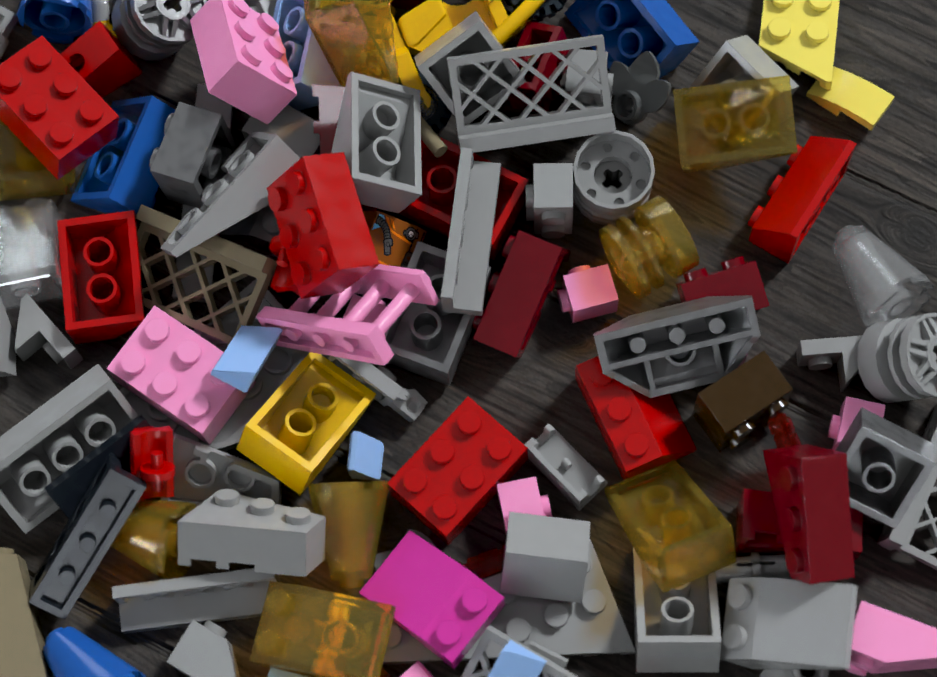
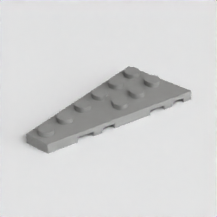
[364,539,636,665]

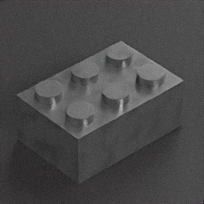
[385,241,492,386]

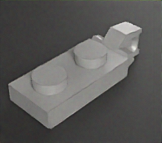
[325,355,428,423]

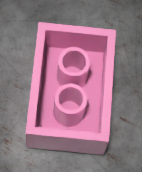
[190,0,297,125]
[106,305,256,445]

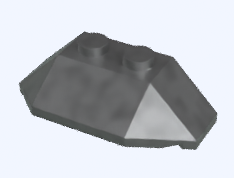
[593,295,761,398]

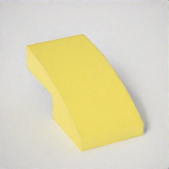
[806,67,895,131]

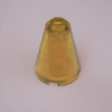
[308,481,389,588]
[110,500,197,580]

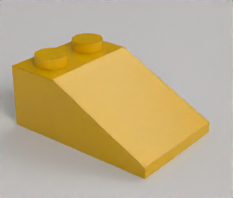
[236,352,376,495]

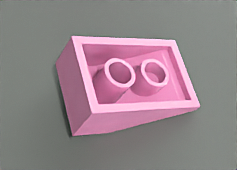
[846,600,937,676]

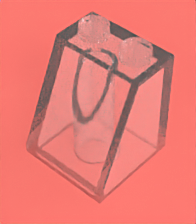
[0,198,63,310]

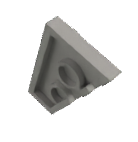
[161,433,282,510]

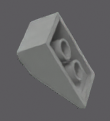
[331,71,422,213]
[633,545,722,673]
[720,577,858,670]

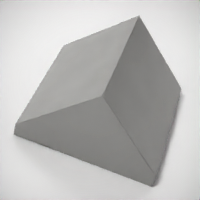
[500,512,590,603]

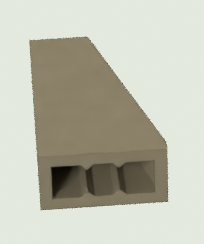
[0,547,53,677]

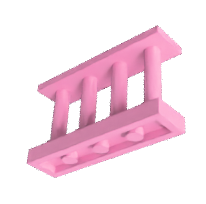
[256,264,440,366]

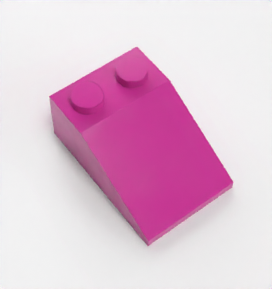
[359,530,505,669]

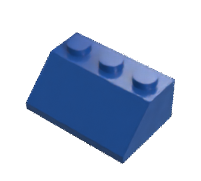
[564,0,700,79]
[71,96,175,215]

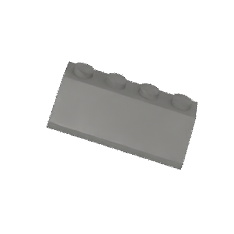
[0,364,138,534]

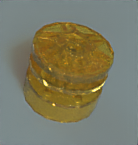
[599,195,699,299]

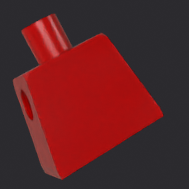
[61,21,143,98]

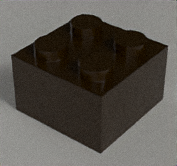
[692,350,793,452]

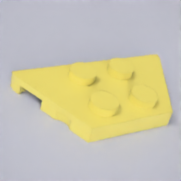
[759,0,840,90]

